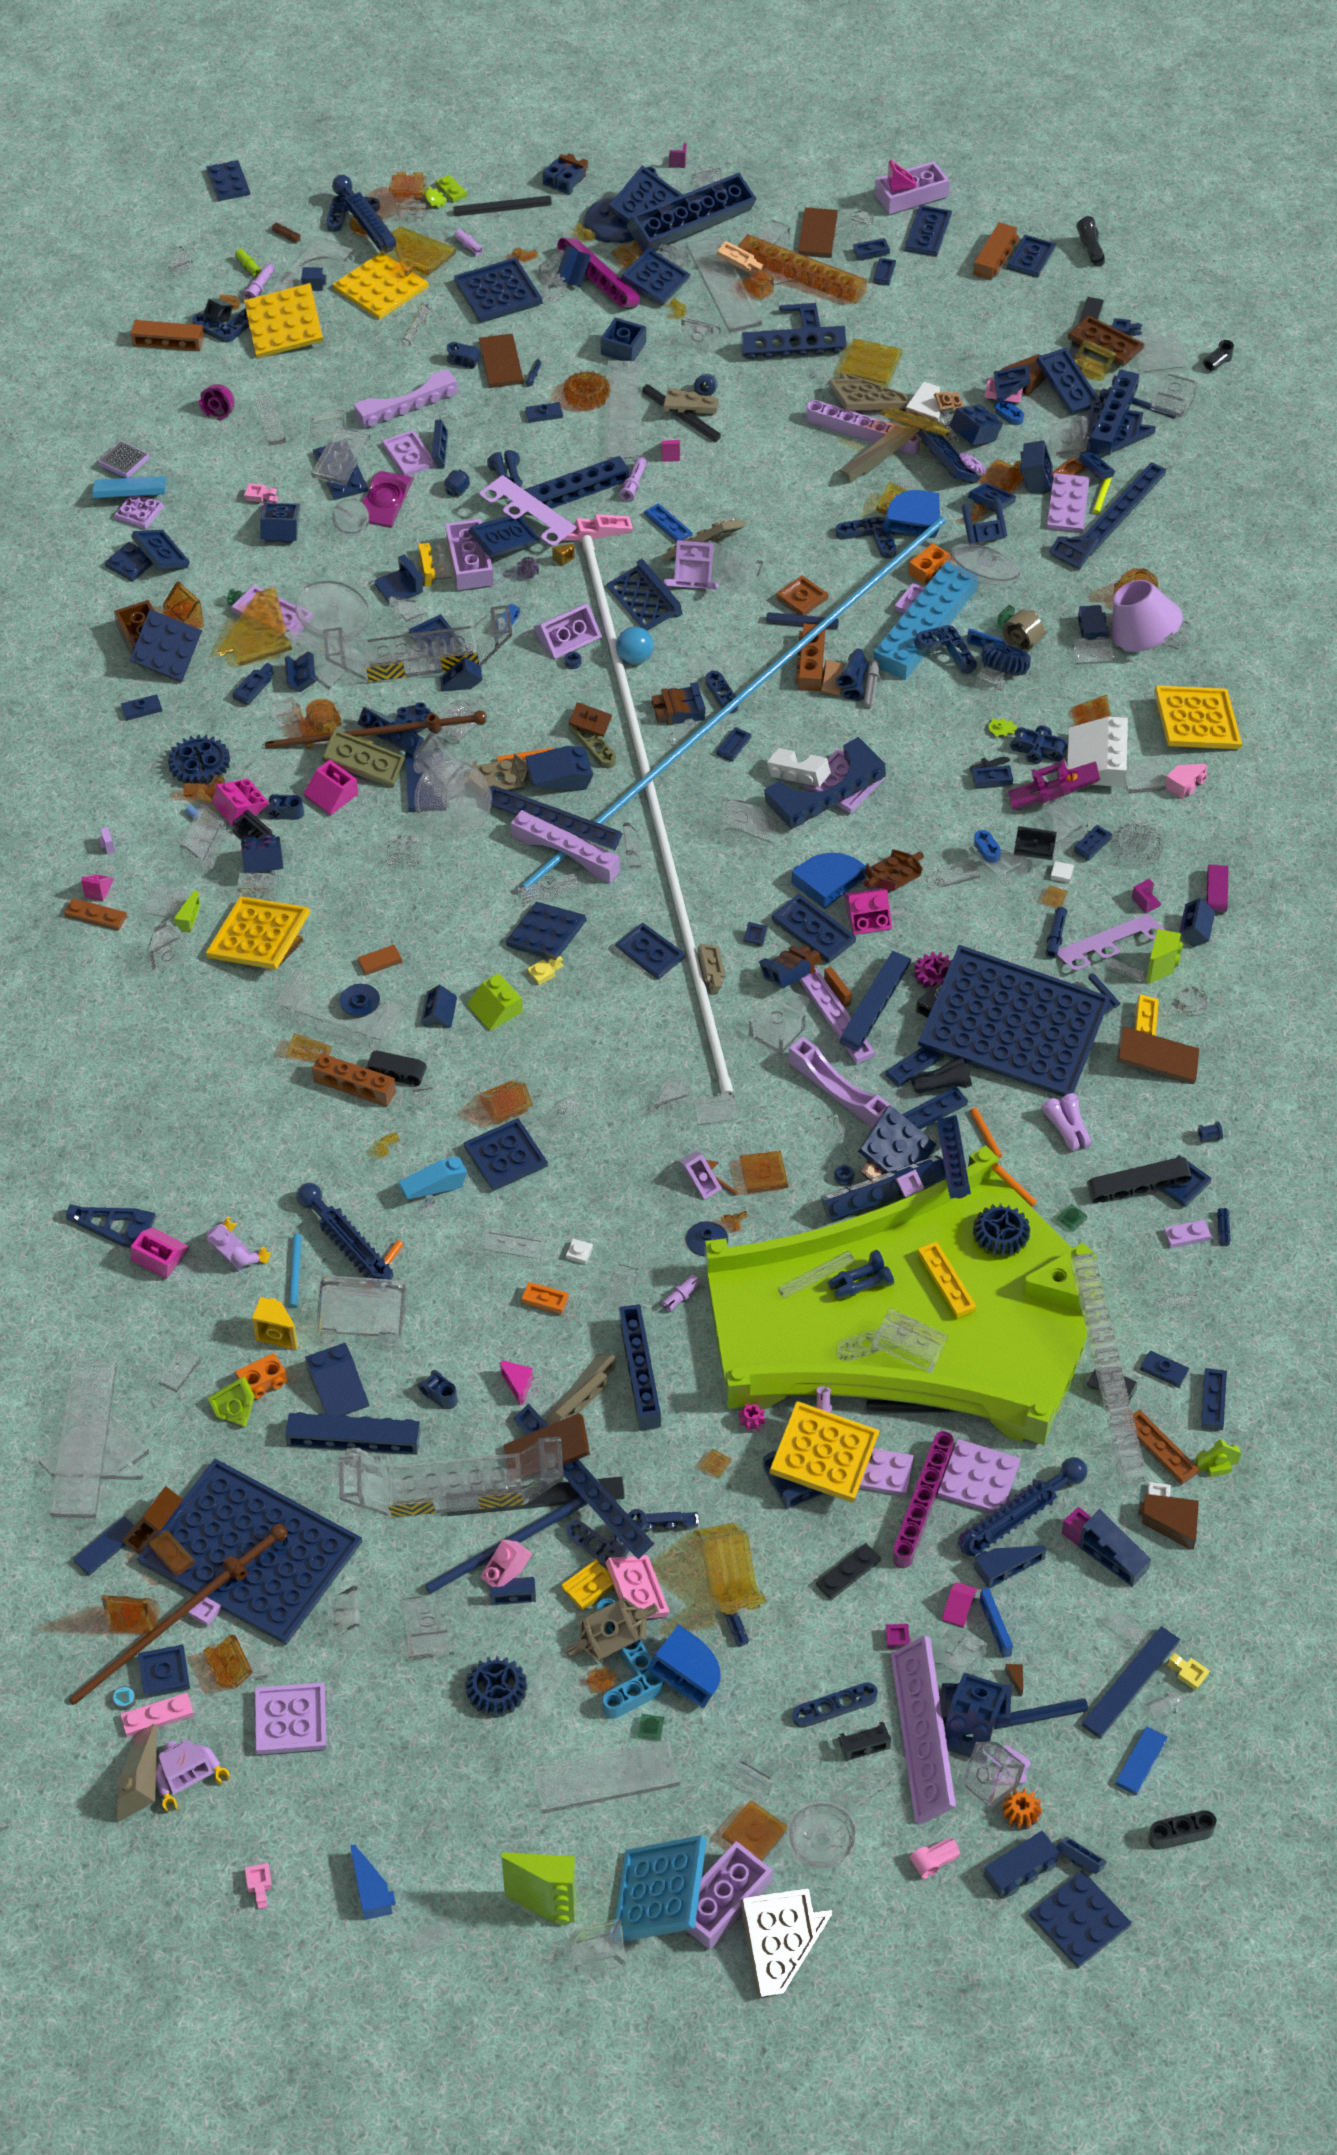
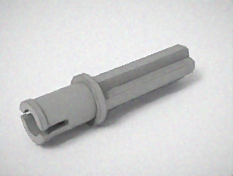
[863,660,880,709]

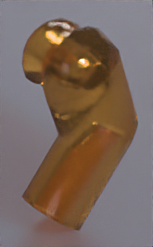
[219,294,241,310]
[963,503,985,522]

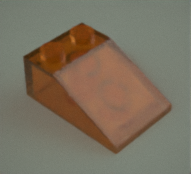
[389,172,427,197]
[101,1595,160,1635]

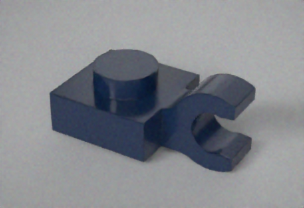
[1112,318,1142,337]

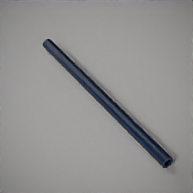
[425,1496,588,1594]

